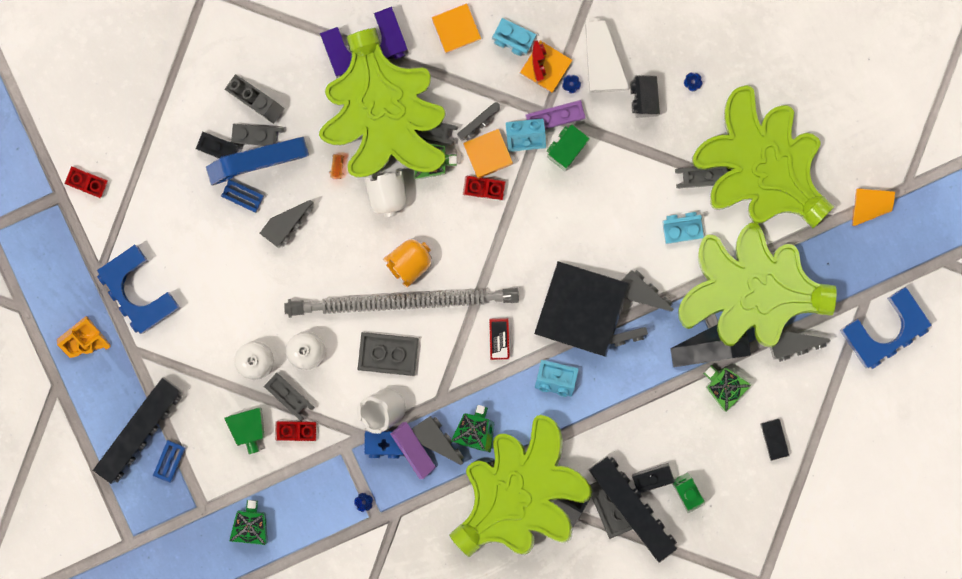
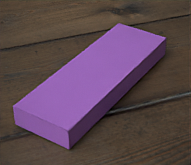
[525,100,586,129]
[391,422,435,479]

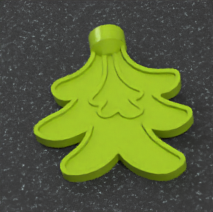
[319,28,446,177]
[692,85,834,228]
[678,222,837,347]
[449,415,592,557]

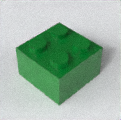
[546,124,590,171]

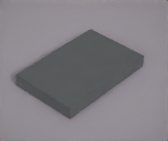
[357,332,419,376]
[590,471,633,539]

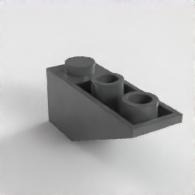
[224,74,285,124]
[259,200,314,248]
[621,270,674,312]
[770,332,830,362]
[412,415,464,465]

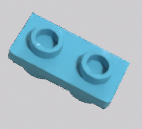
[492,18,536,56]
[505,119,546,152]
[662,212,704,244]
[535,360,578,397]

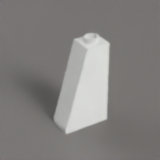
[585,18,628,93]

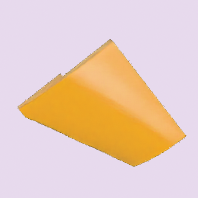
[852,189,895,226]
[57,316,111,358]

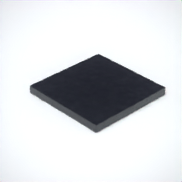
[534,261,630,357]

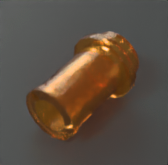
[329,154,345,179]

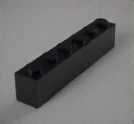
[93,377,182,484]
[588,456,677,563]

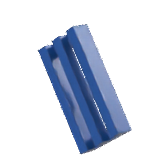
[221,179,264,213]
[153,440,186,483]

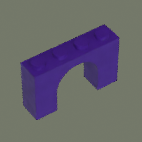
[320,6,408,78]

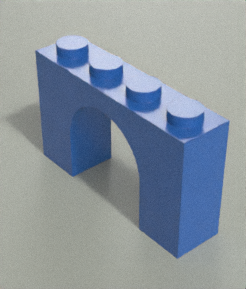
[97,244,180,334]
[840,287,932,369]

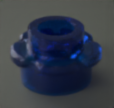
[684,73,703,91]
[562,75,581,93]
[354,493,373,512]

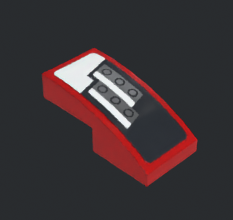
[489,318,509,360]

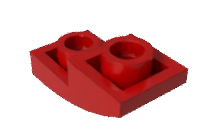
[532,40,547,83]
[64,166,108,198]
[462,176,506,200]
[275,421,316,441]

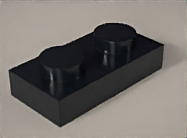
[195,131,239,158]
[760,419,789,461]
[632,463,675,493]

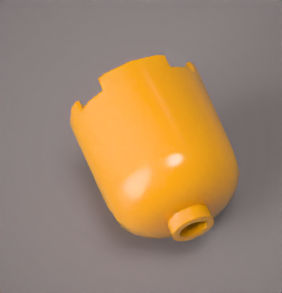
[383,239,432,288]

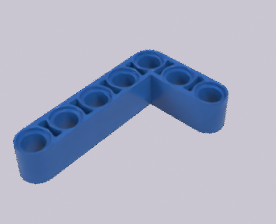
[206,137,309,185]

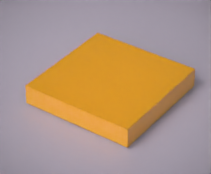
[432,3,481,53]
[520,40,572,93]
[463,129,513,179]

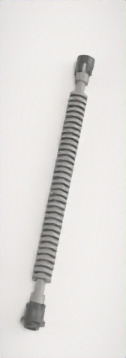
[284,288,519,318]

